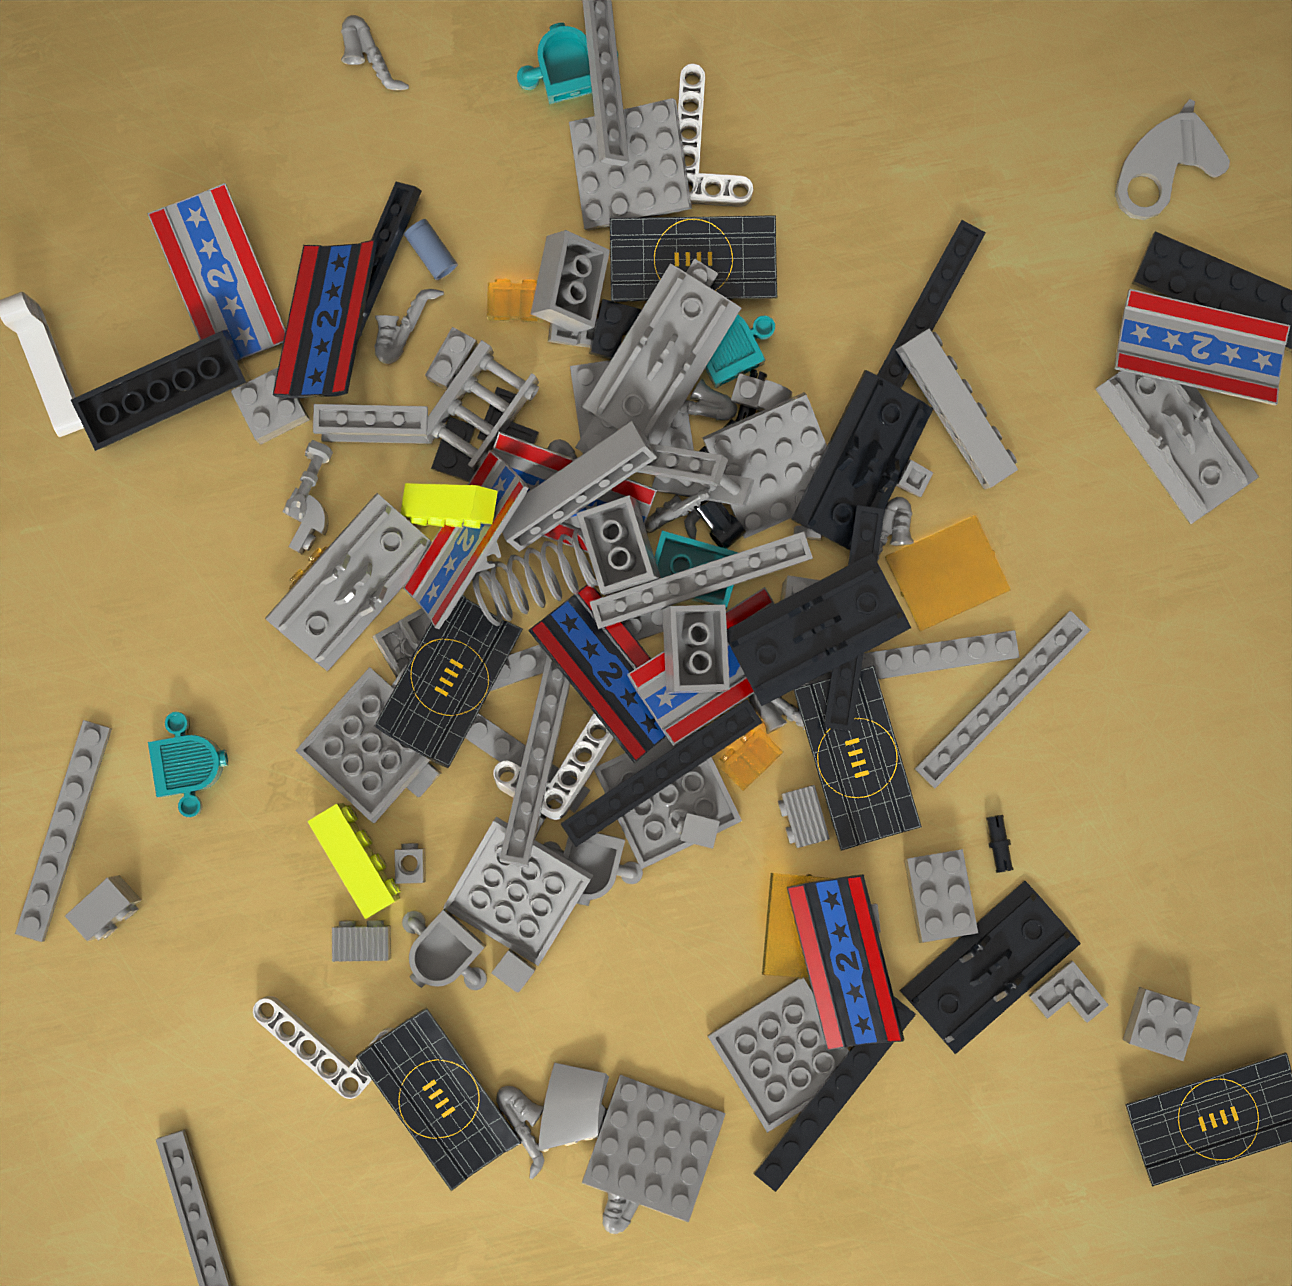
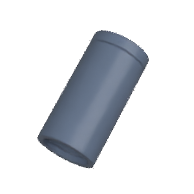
[404,219,458,280]

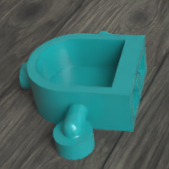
[517,23,618,104]
[705,315,775,389]
[148,712,228,817]

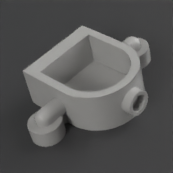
[543,833,643,906]
[402,909,487,990]

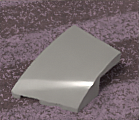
[373,608,431,678]
[539,1063,609,1152]

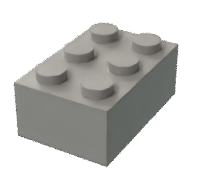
[531,230,610,333]
[577,495,661,596]
[662,605,730,694]
[904,849,978,943]

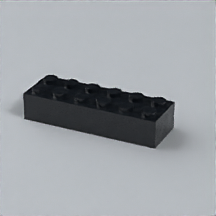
[71,330,251,451]

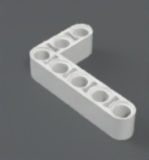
[678,64,753,207]
[0,292,84,437]
[493,714,613,820]
[253,996,394,1099]

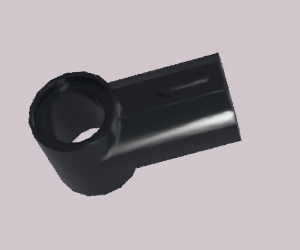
[694,500,746,549]

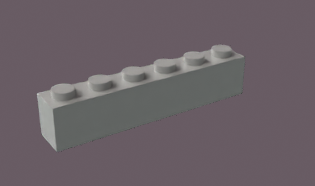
[896,329,1018,489]
[502,421,657,552]

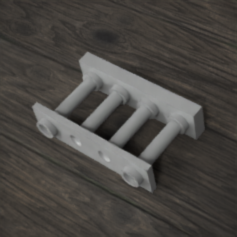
[422,340,539,472]
[313,404,432,444]
[637,444,754,507]

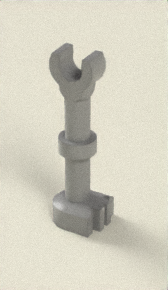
[285,440,333,519]

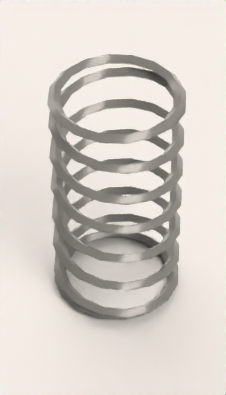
[472,529,598,626]

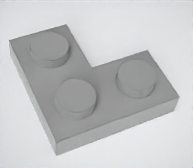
[1028,961,1108,1023]

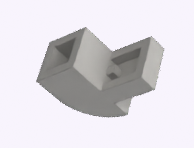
[731,373,792,412]
[282,488,328,554]

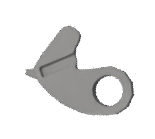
[1115,99,1230,220]

